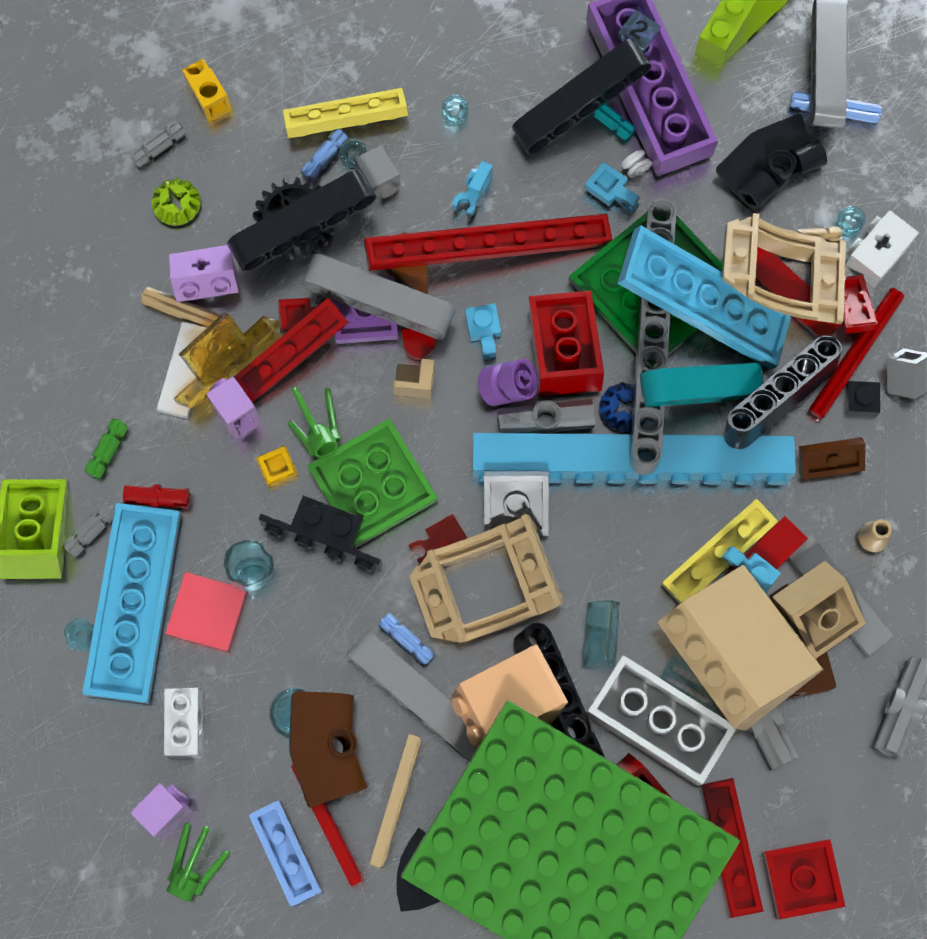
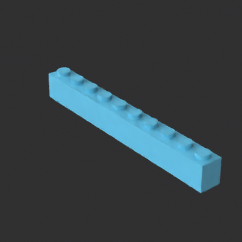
[473,433,796,485]

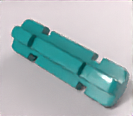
[594,103,635,140]

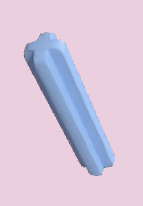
[790,91,882,123]

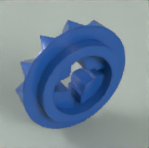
[599,382,646,432]

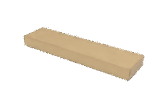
[369,734,421,869]

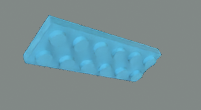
[617,225,791,370]
[82,503,181,704]

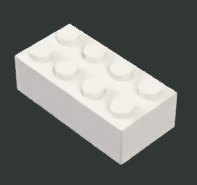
[587,655,736,787]

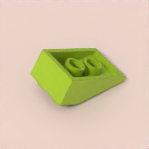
[0,479,67,579]

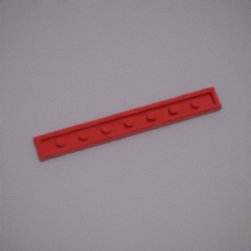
[364,213,613,271]

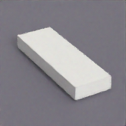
[156,322,214,419]

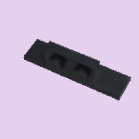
[258,495,383,572]

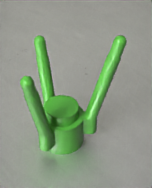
[288,387,342,457]
[166,822,229,902]

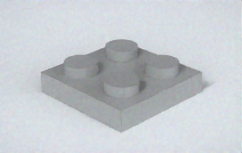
[484,471,549,536]

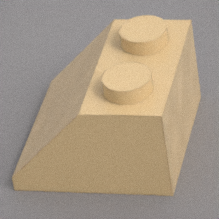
[772,561,866,659]

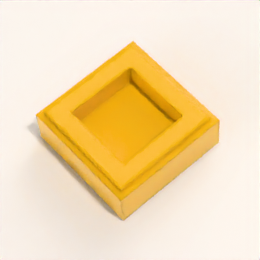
[256,445,298,488]

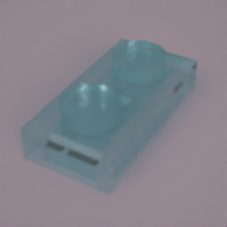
[583,600,620,668]

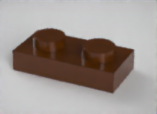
[799,437,865,480]

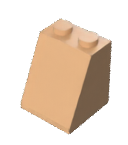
[451,644,568,748]

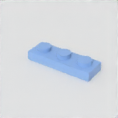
[249,800,322,907]

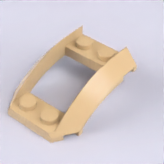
[721,213,846,324]
[409,514,563,643]

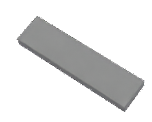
[788,535,894,657]

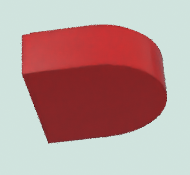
[401,329,435,360]

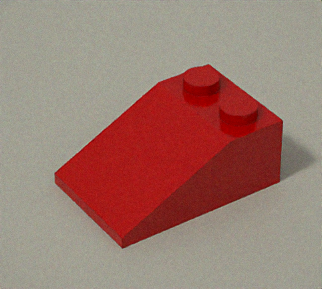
[529,290,604,397]

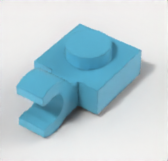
[452,161,493,218]
[585,162,640,214]
[465,303,501,361]
[722,546,781,593]

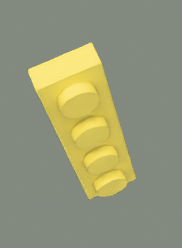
[283,88,408,138]
[661,498,779,604]

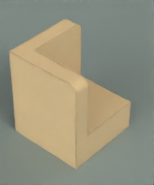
[393,359,435,399]

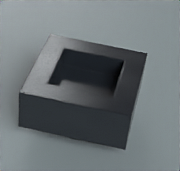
[846,381,880,416]

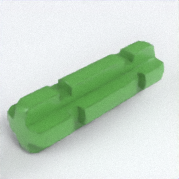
[85,418,128,479]

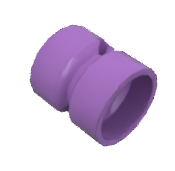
[478,359,539,406]

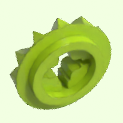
[151,177,201,226]

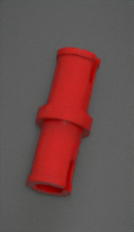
[123,484,190,509]

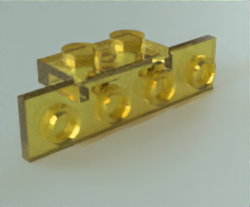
[173,313,281,409]

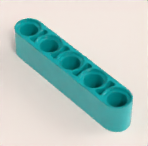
[639,363,764,407]

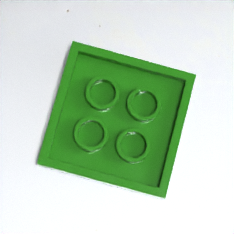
[307,418,438,549]

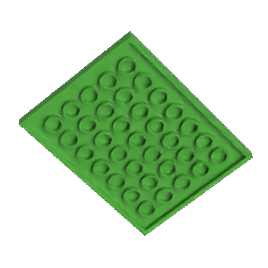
[401,699,740,939]

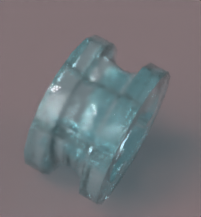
[442,95,469,126]
[339,138,367,169]
[835,206,866,237]

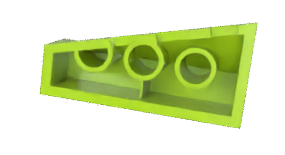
[695,0,788,67]

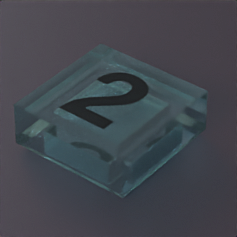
[617,10,661,53]

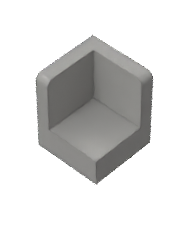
[887,348,927,399]

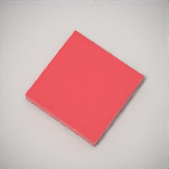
[165,572,248,653]

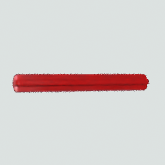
[809,288,904,419]

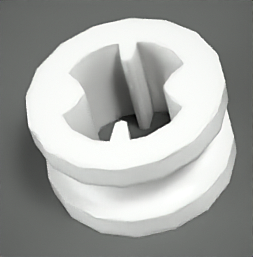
[621,149,652,179]

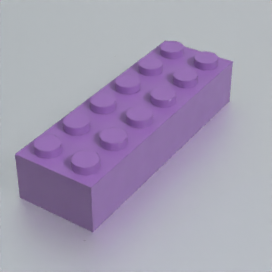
[586,0,718,177]

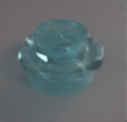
[64,618,94,650]

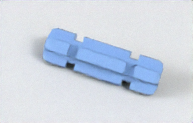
[301,129,348,182]
[379,614,435,666]

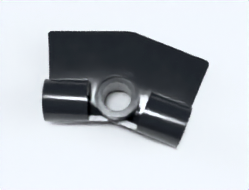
[716,113,827,210]

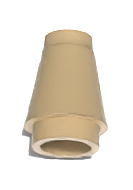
[858,519,892,552]

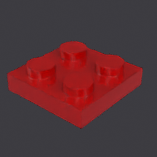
[763,839,846,920]

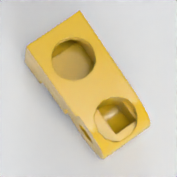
[181,59,232,123]

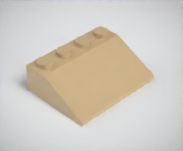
[657,565,824,731]

